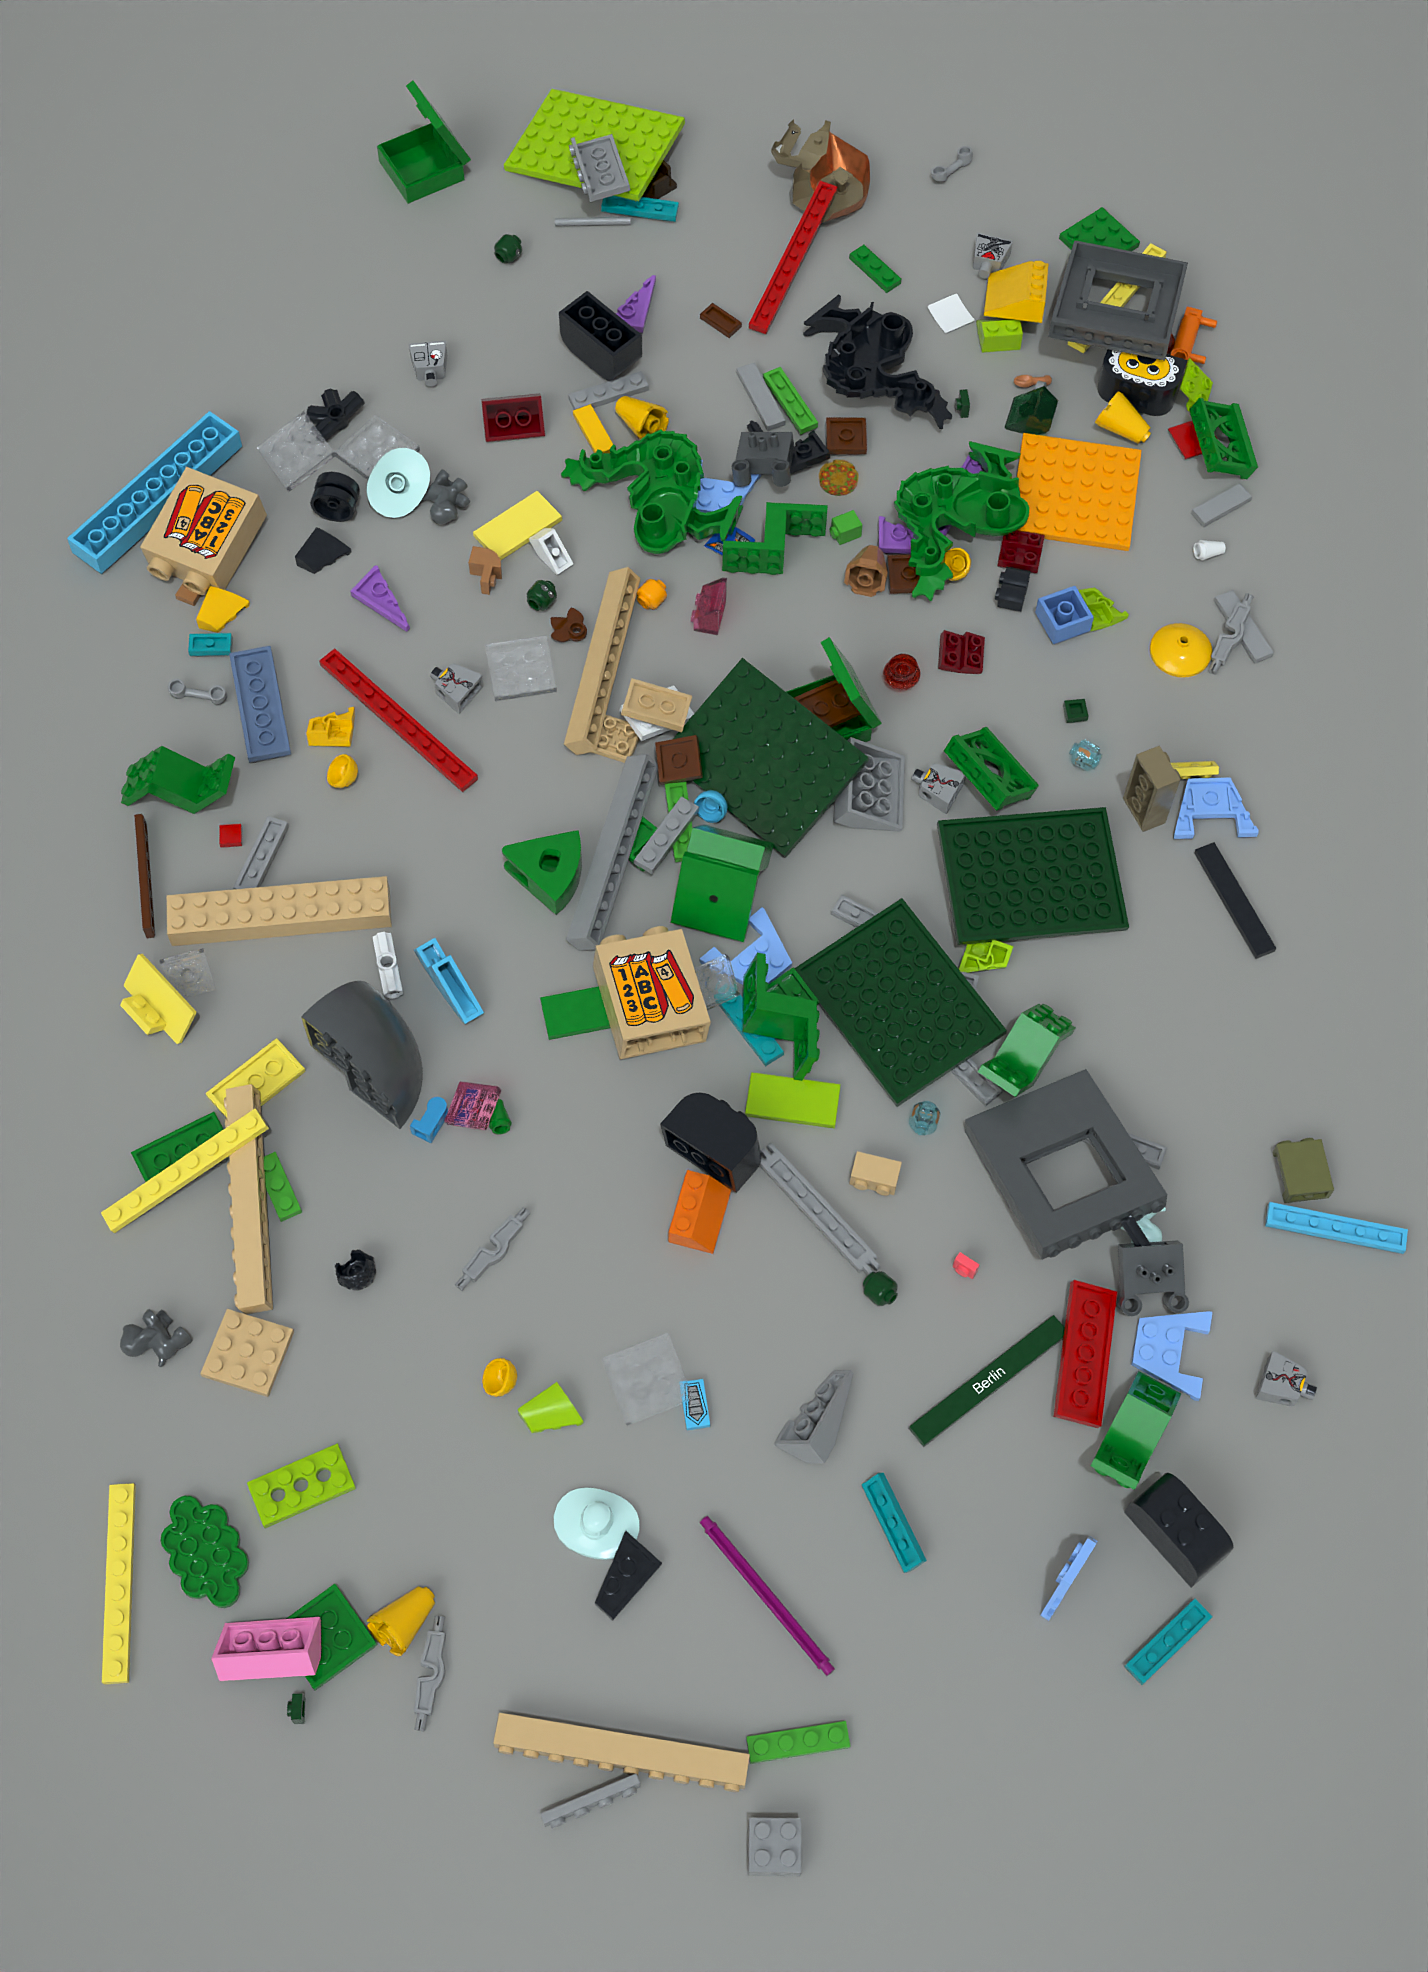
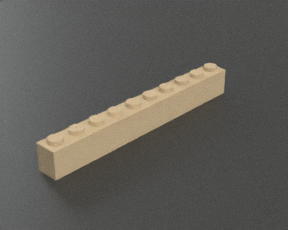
[564,567,641,755]
[224,1084,273,1314]
[493,1713,750,1792]

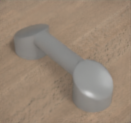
[931,146,973,181]
[168,679,226,705]

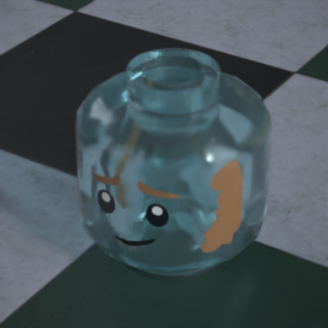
[1069,739,1103,771]
[909,1101,941,1135]

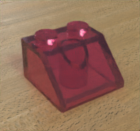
[691,578,727,635]

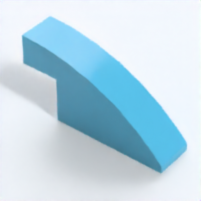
[414,938,484,1024]

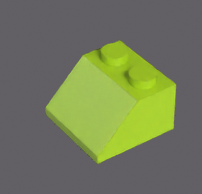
[976,318,1023,353]

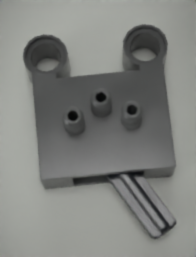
[731,420,794,487]
[1117,1215,1189,1316]

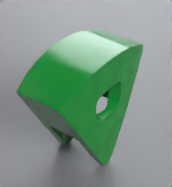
[502,830,582,915]

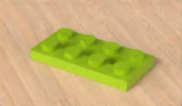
[247,1443,356,1528]

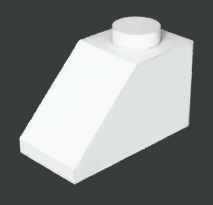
[529,528,573,575]

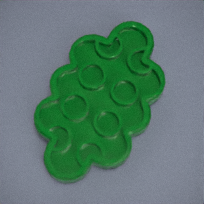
[160,1495,249,1608]

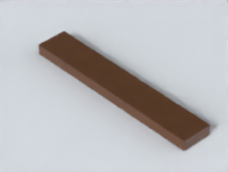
[134,814,155,939]

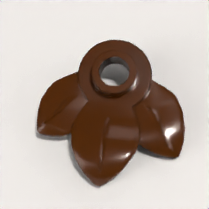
[551,607,587,642]

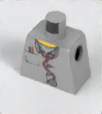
[430,663,484,714]
[912,763,966,814]
[1256,1351,1317,1406]

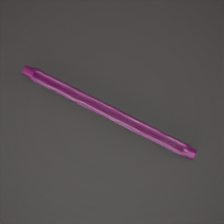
[700,1516,835,1676]

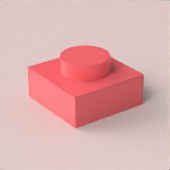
[953,1252,980,1279]

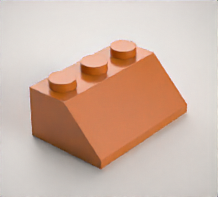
[668,1170,731,1254]

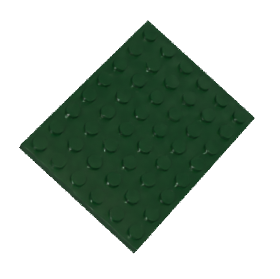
[673,658,870,857]
[937,807,1129,945]
[794,898,1007,1107]

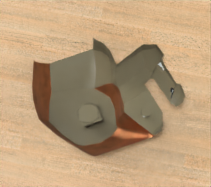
[771,119,870,223]

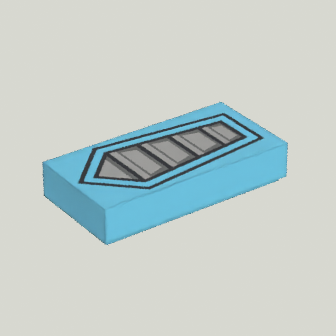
[680,1379,710,1430]

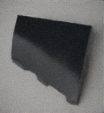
[295,527,352,574]

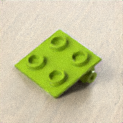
[1180,358,1213,412]

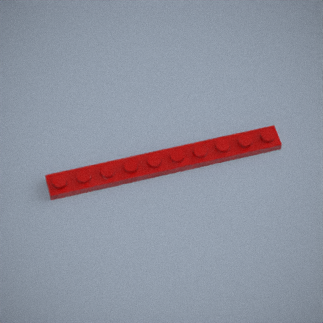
[748,181,838,334]
[319,648,478,792]

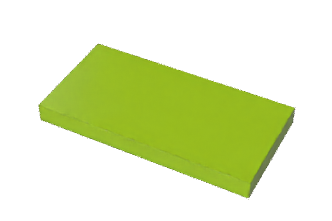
[745,1072,841,1129]

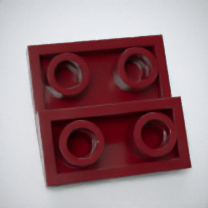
[997,530,1045,573]
[938,630,985,674]

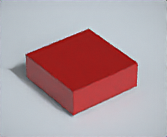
[219,824,242,848]

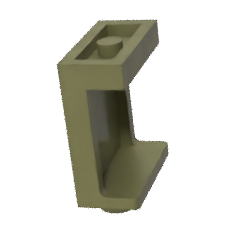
[1273,1138,1334,1203]

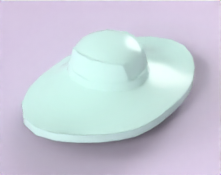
[366,448,430,518]
[554,1488,639,1560]

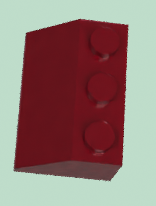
[481,393,545,442]

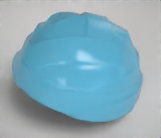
[694,790,728,823]

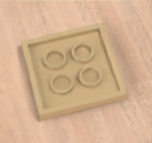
[200,1309,294,1397]

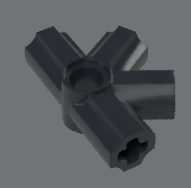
[307,388,365,443]

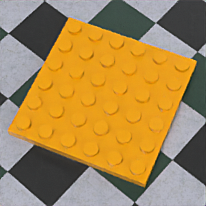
[1017,433,1142,551]

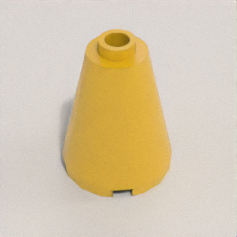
[1095,391,1151,444]
[615,396,669,440]
[367,1587,435,1656]

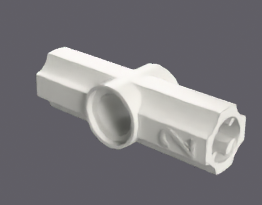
[372,932,403,999]

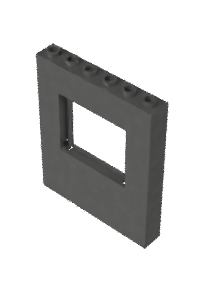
[1048,240,1188,361]
[965,1069,1168,1260]

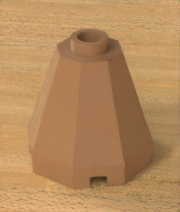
[844,545,888,597]

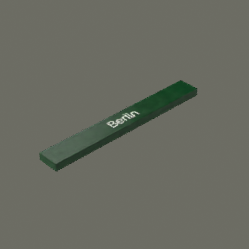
[909,1315,1065,1447]

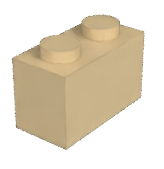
[849,1151,902,1196]

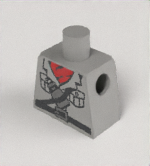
[973,232,1013,278]

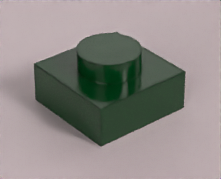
[955,389,970,418]
[1063,699,1089,723]
[287,1693,306,1724]

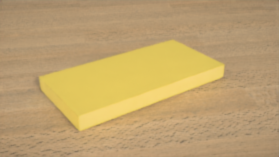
[473,491,562,560]
[205,1038,306,1118]

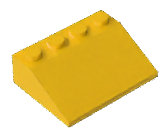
[984,261,1049,323]

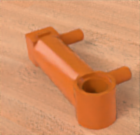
[1170,306,1217,364]

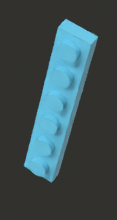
[1265,1202,1408,1254]

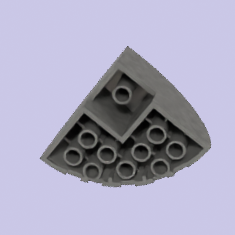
[301,981,423,1129]

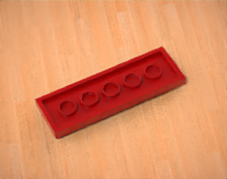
[1053,1280,1117,1428]

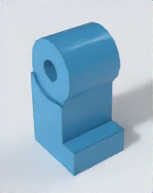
[410,1097,448,1143]

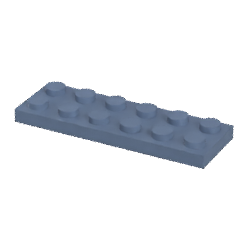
[229,646,291,763]

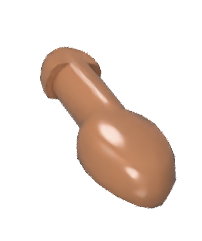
[1014,375,1052,388]

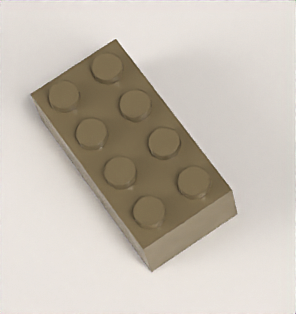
[1123,745,1180,832]

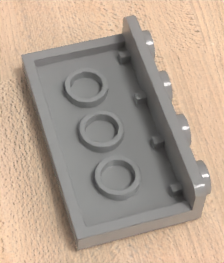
[569,134,631,202]

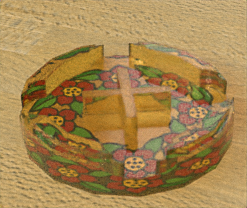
[819,459,859,496]

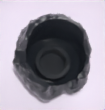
[335,1249,376,1291]

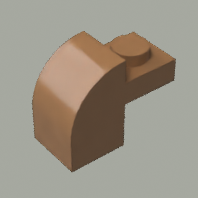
[468,546,502,595]

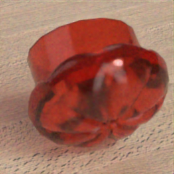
[883,654,921,690]

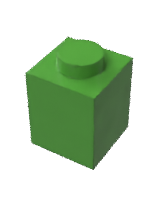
[829,510,863,545]

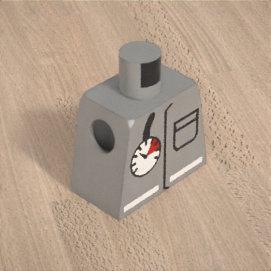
[409,341,448,387]

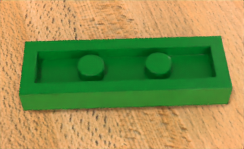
[849,244,902,293]

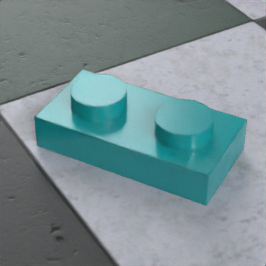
[188,633,232,656]

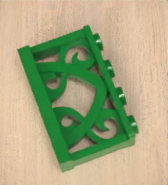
[1190,398,1258,479]
[944,727,1039,811]

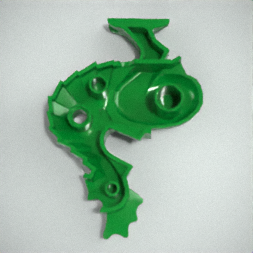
[561,429,743,555]
[894,441,1029,601]

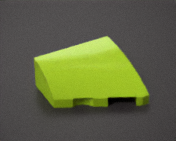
[1078,587,1129,631]
[959,940,1013,973]
[517,1382,584,1433]

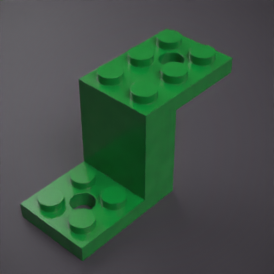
[722,502,828,575]
[121,746,235,814]
[743,952,820,1081]
[978,1004,1076,1097]
[1091,1371,1181,1490]

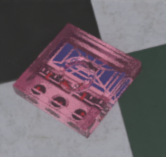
[444,1081,501,1130]

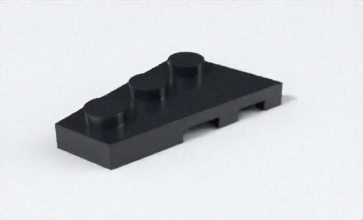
[790,430,831,474]
[595,1531,662,1621]

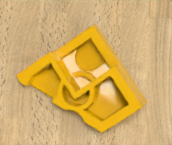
[196,586,250,633]
[306,707,355,747]

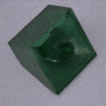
[1005,386,1058,435]

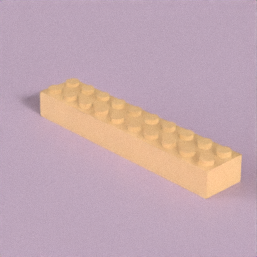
[167,876,392,946]

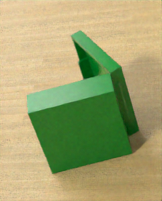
[377,80,471,204]
[786,637,882,742]
[671,825,774,942]

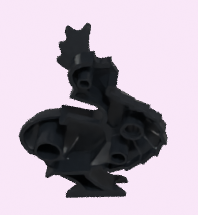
[803,294,952,429]

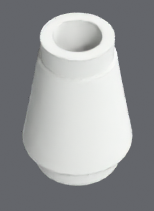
[1193,540,1226,560]

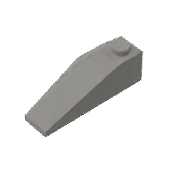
[774,1370,853,1463]

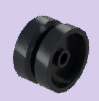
[310,471,360,522]

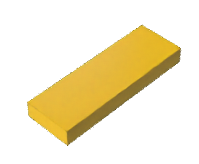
[573,404,613,453]

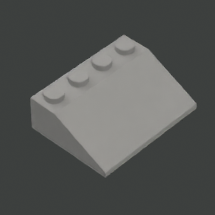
[834,737,905,831]

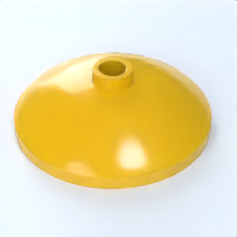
[1150,623,1212,677]

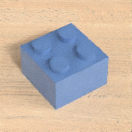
[1035,586,1094,644]

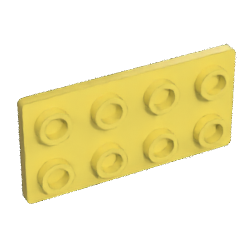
[120,954,196,1044]

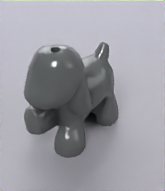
[422,470,470,525]
[120,1309,192,1367]

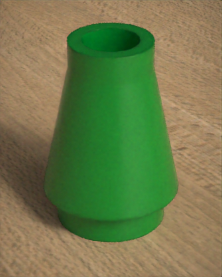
[489,1099,512,1134]

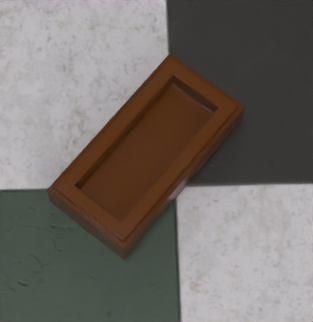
[700,303,742,338]

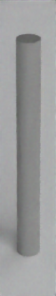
[555,217,631,226]

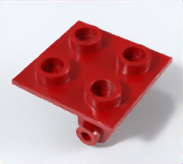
[1168,421,1218,459]

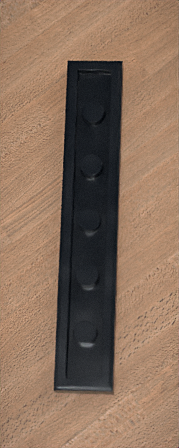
[1194,842,1276,959]

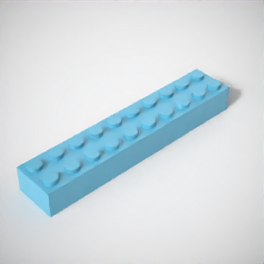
[67,411,242,574]

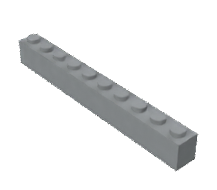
[566,754,658,951]

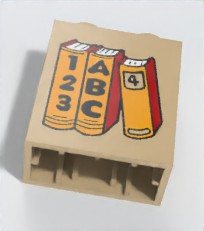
[140,467,267,595]
[593,926,711,1059]

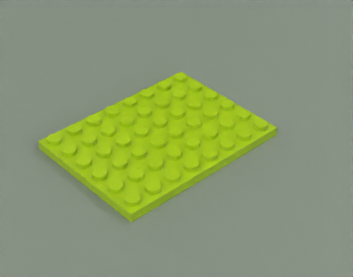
[504,89,685,201]

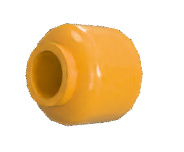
[637,579,667,610]

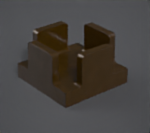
[642,160,677,199]

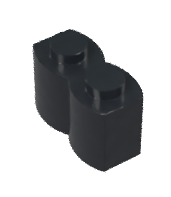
[995,566,1031,612]

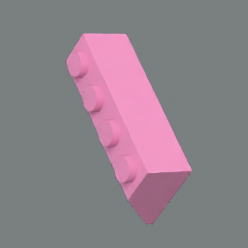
[211,1617,321,1681]

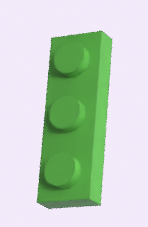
[264,1152,302,1222]

